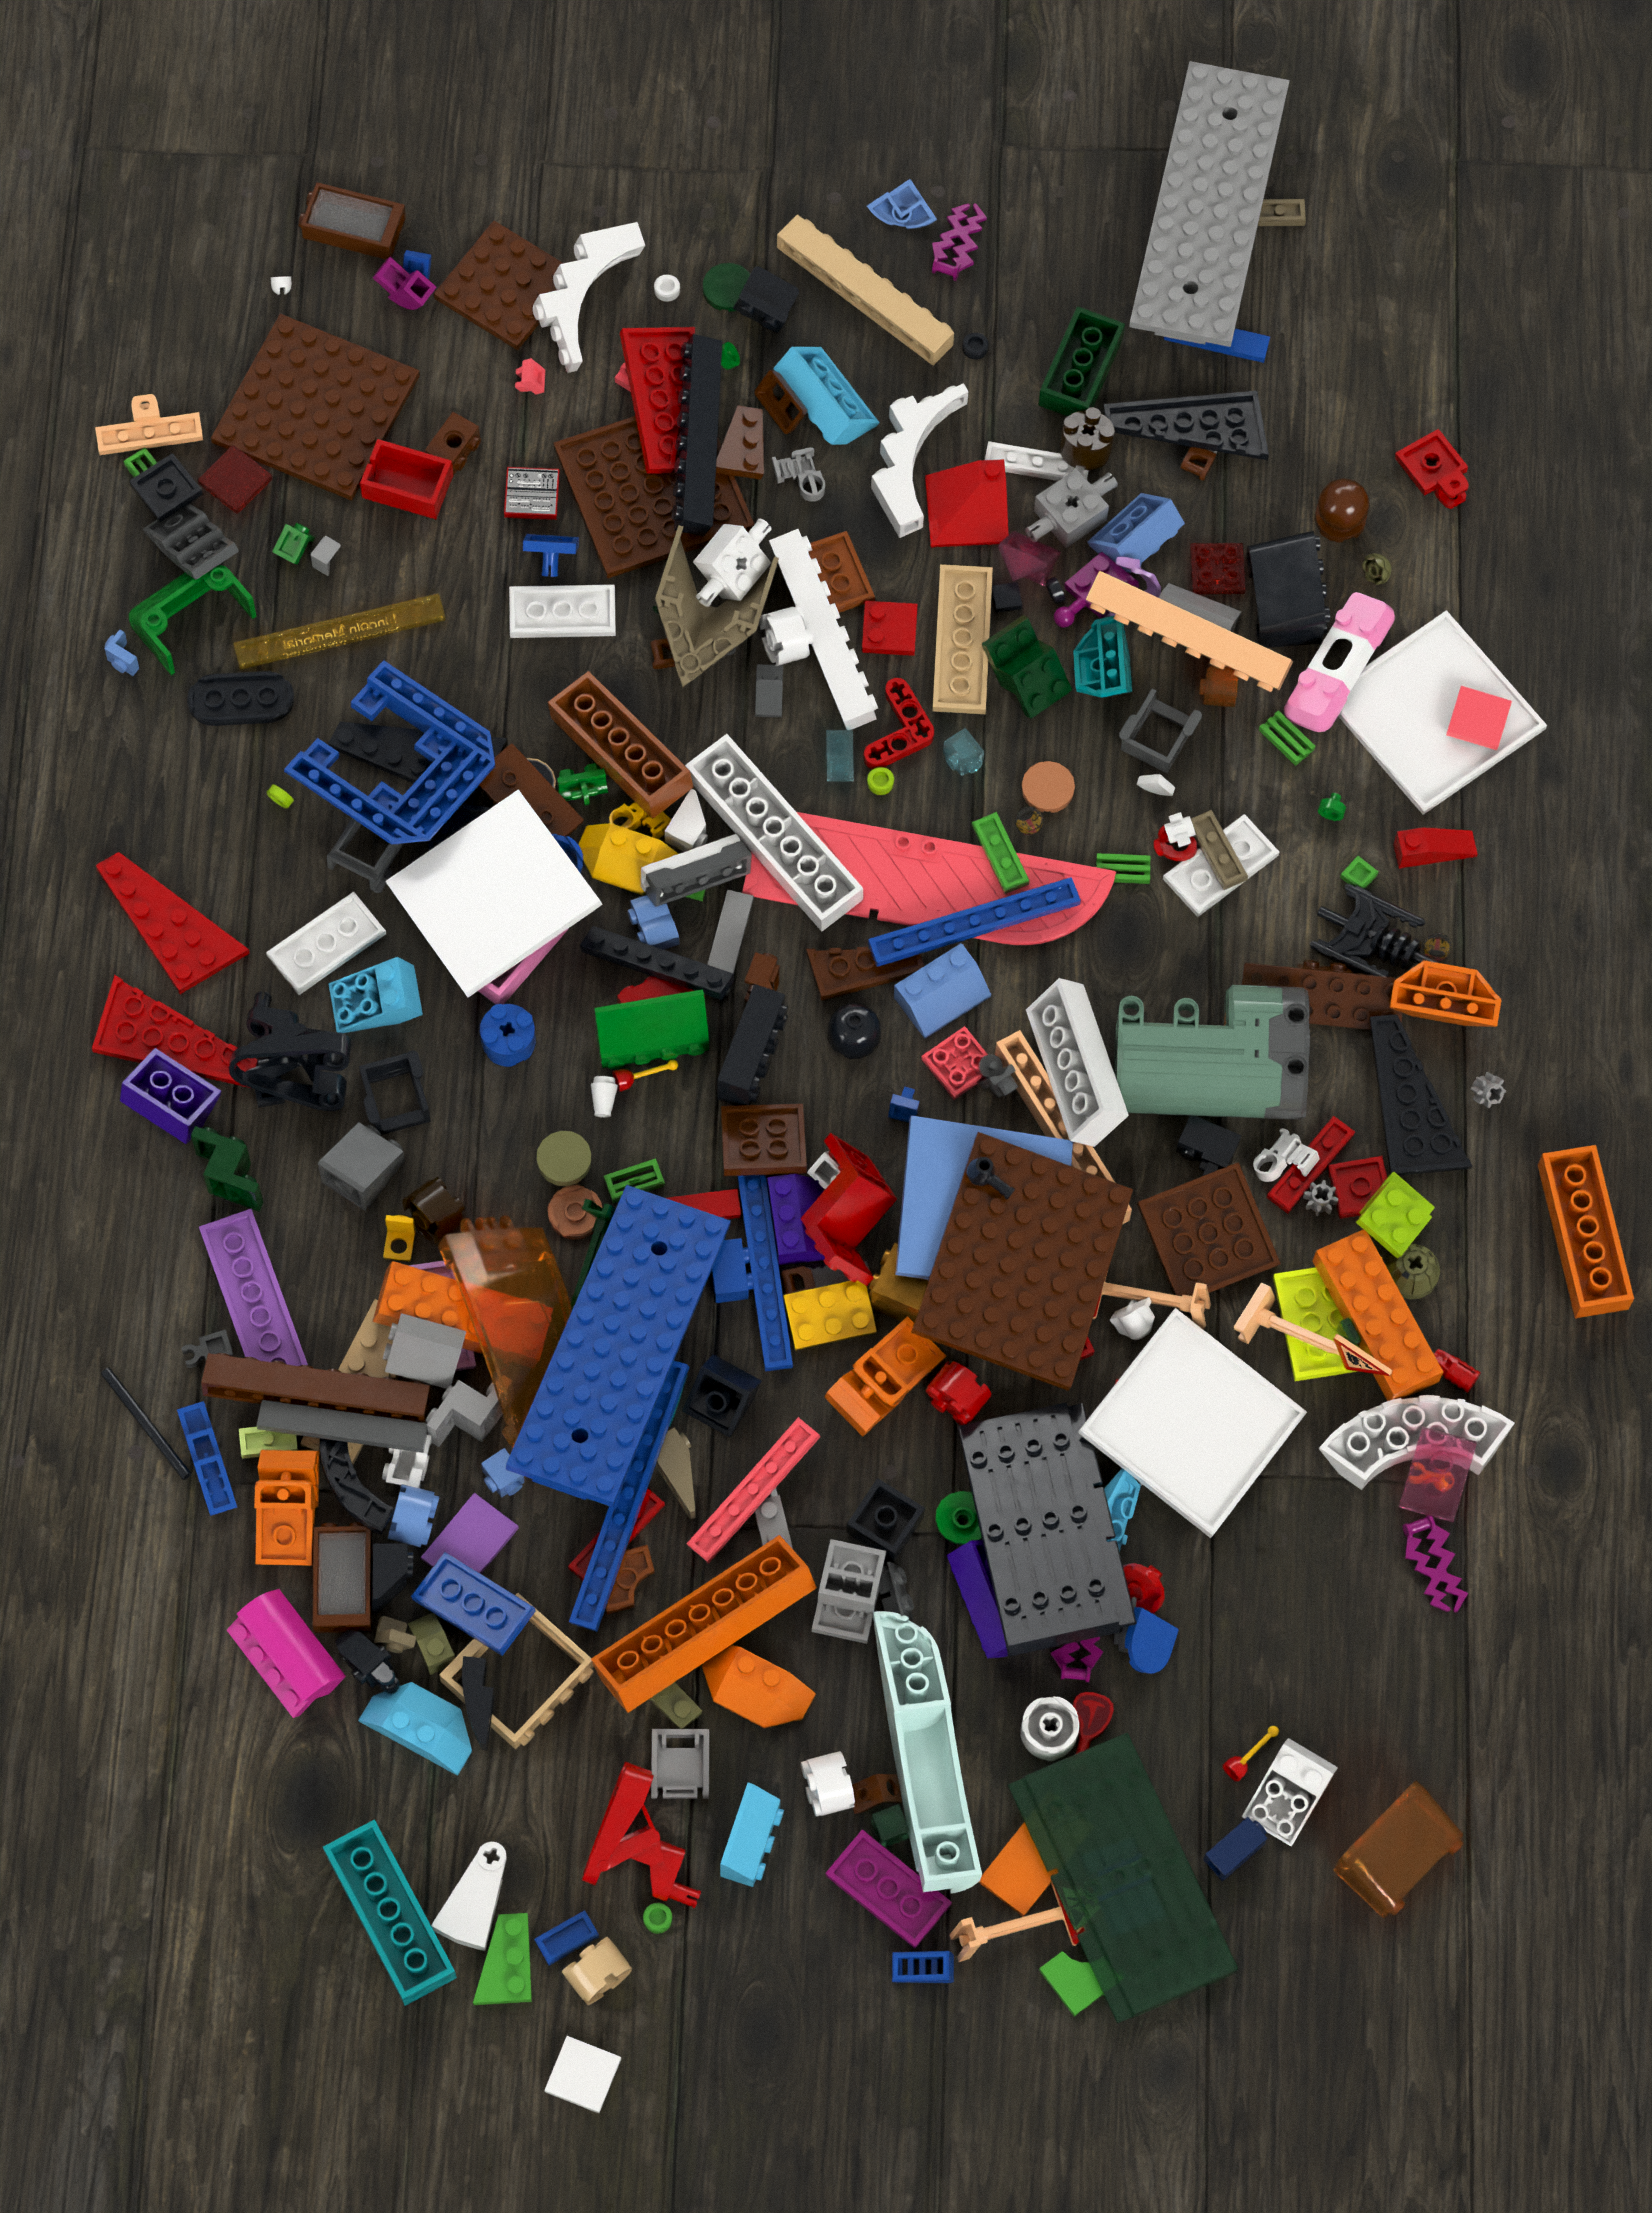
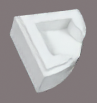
[1137,774,1175,796]

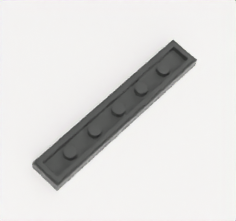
[256,1400,428,1453]

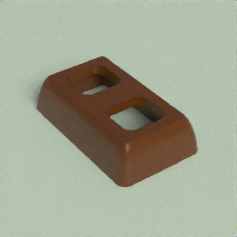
[754,370,808,434]

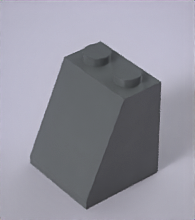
[318,1122,405,1212]

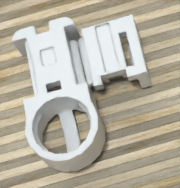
[1253,1128,1320,1182]

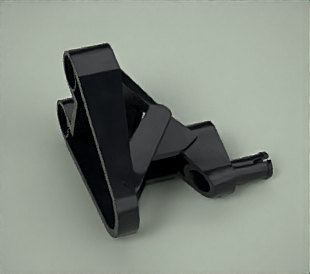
[229,991,352,1111]

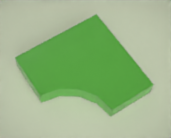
[1039,1951,1121,2017]

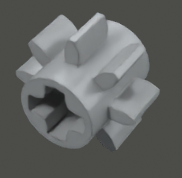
[1470,1072,1506,1108]
[1303,1180,1338,1216]

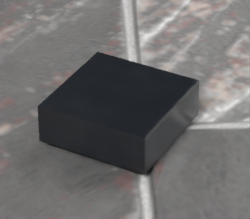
[992,582,1022,613]

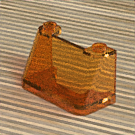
[1333,1780,1464,1919]

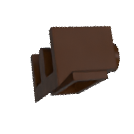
[744,952,780,1002]

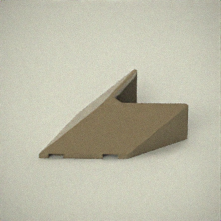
[655,525,779,688]

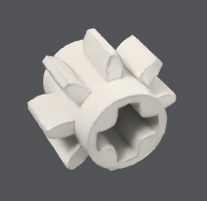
[1164,812,1196,847]

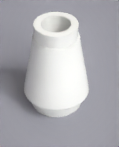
[591,1076,618,1118]

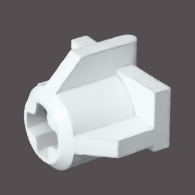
[1110,1297,1155,1340]

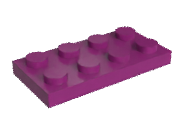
[825,1830,952,1948]

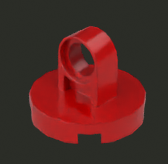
[1123,1563,1165,1614]

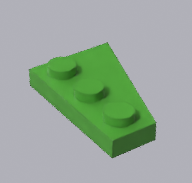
[473,1913,532,2005]

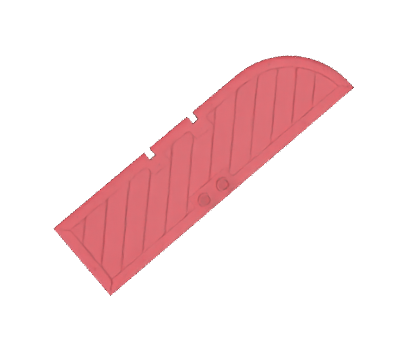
[742,812,1116,945]

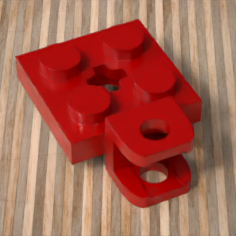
[1395,429,1469,509]

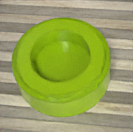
[867,767,894,795]
[267,784,294,808]

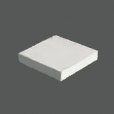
[545,2036,621,2113]

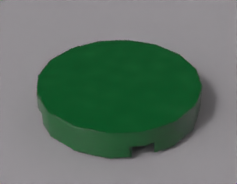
[703,263,750,312]

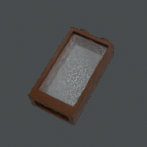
[298,182,406,259]
[313,1522,372,1633]

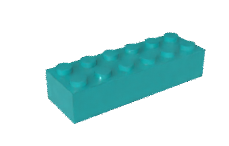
[323,1819,457,2006]

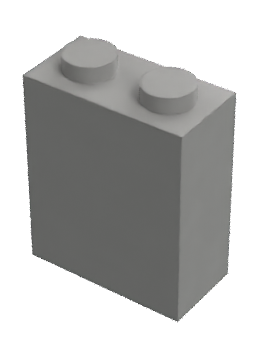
[383,1313,466,1389]

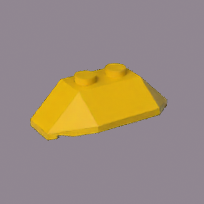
[579,823,678,895]

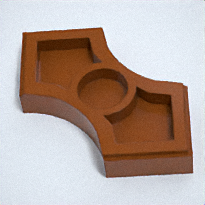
[606,1545,655,1614]

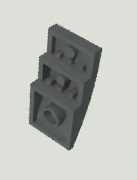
[143,504,239,580]

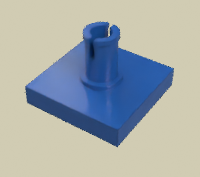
[523,534,579,577]

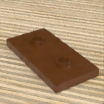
[478,743,584,837]

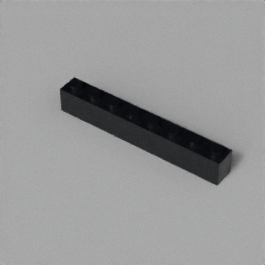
[672,334,722,537]

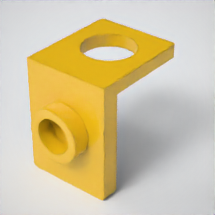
[383,1215,416,1262]

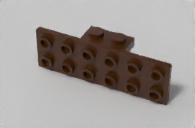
[1242,960,1403,1030]

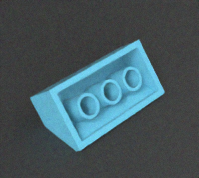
[773,347,880,445]

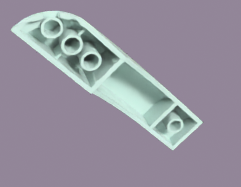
[873,1611,982,1894]

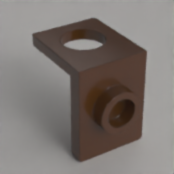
[852,1774,902,1814]

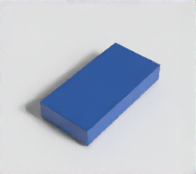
[534,1910,599,1966]

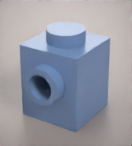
[481,1448,524,1498]

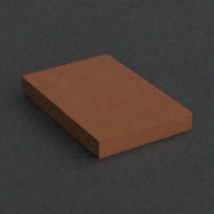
[808,531,875,613]

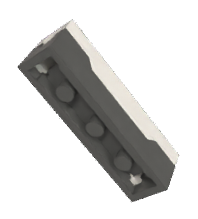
[641,834,752,907]

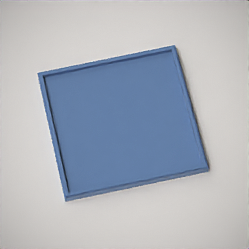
[895,1116,1073,1280]

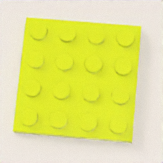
[1273,1257,1382,1381]

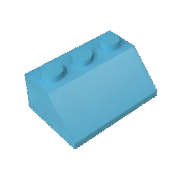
[720,1783,784,1887]

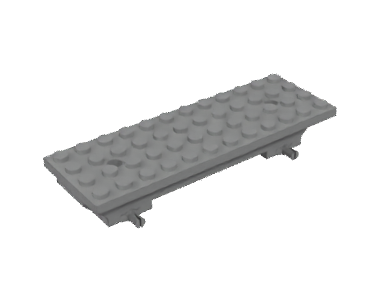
[1129,61,1289,347]

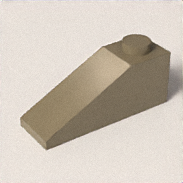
[655,1427,696,1521]

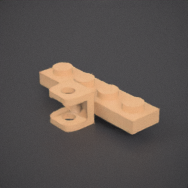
[95,394,203,455]

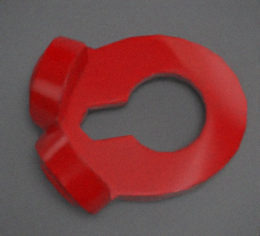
[1153,826,1197,861]

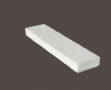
[985,441,1089,481]

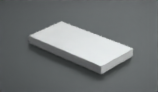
[509,585,616,638]
[1163,814,1279,917]
[266,892,386,995]

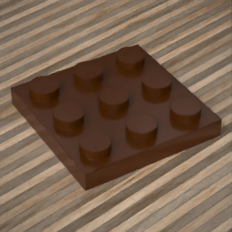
[721,1104,807,1176]

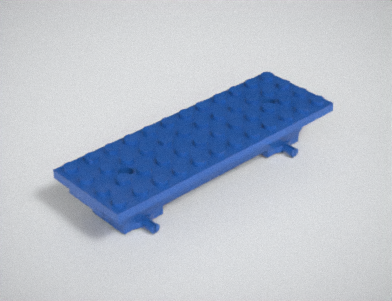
[506,1185,730,1507]

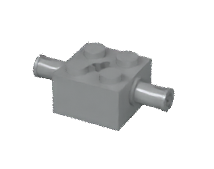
[1025,469,1118,548]

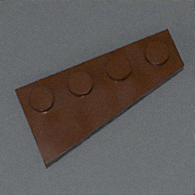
[806,947,924,1001]

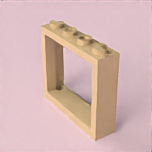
[439,1593,594,1749]

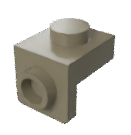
[374,1616,416,1653]

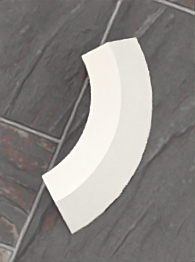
[1319,1395,1515,1490]

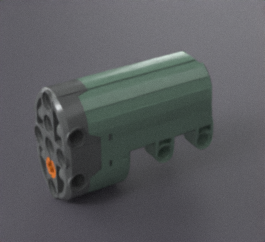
[1114,985,1310,1120]

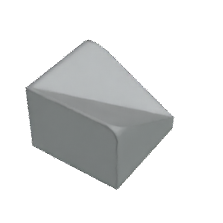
[311,536,341,576]

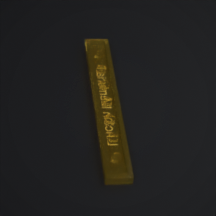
[233,593,446,670]

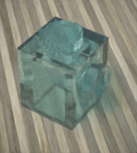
[943,728,984,776]

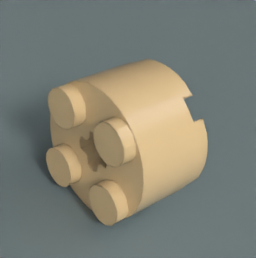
[562,1937,632,2005]

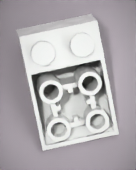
[1242,1738,1338,1847]

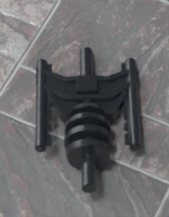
[1310,883,1440,977]

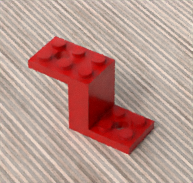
[800,1133,897,1286]

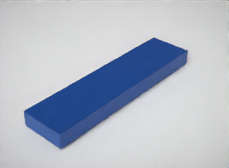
[1164,329,1270,363]

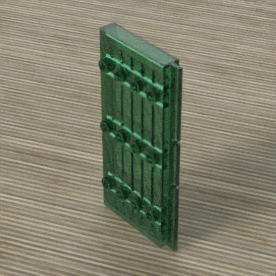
[1008,1733,1239,2024]

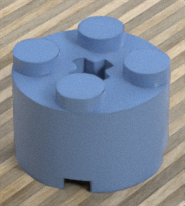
[388,1484,439,1547]

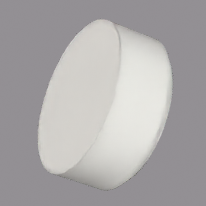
[654,275,680,302]

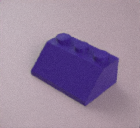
[120,1048,221,1144]
[767,1174,825,1266]

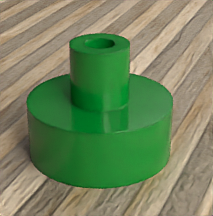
[721,342,740,370]
[1318,793,1346,821]

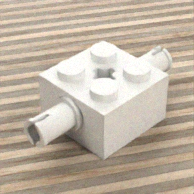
[693,519,771,607]

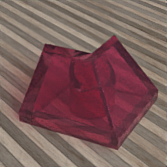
[999,531,1061,586]

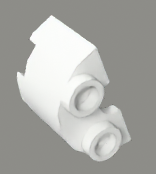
[382,1435,432,1488]

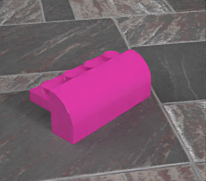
[227,1589,346,1718]

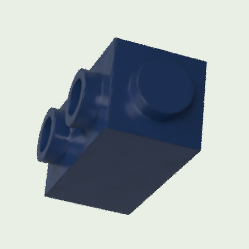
[1203,1817,1267,1882]

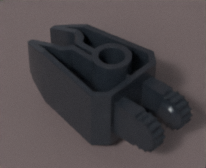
[335,1629,400,1694]

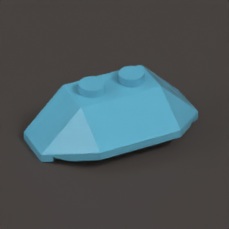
[359,1682,472,1776]

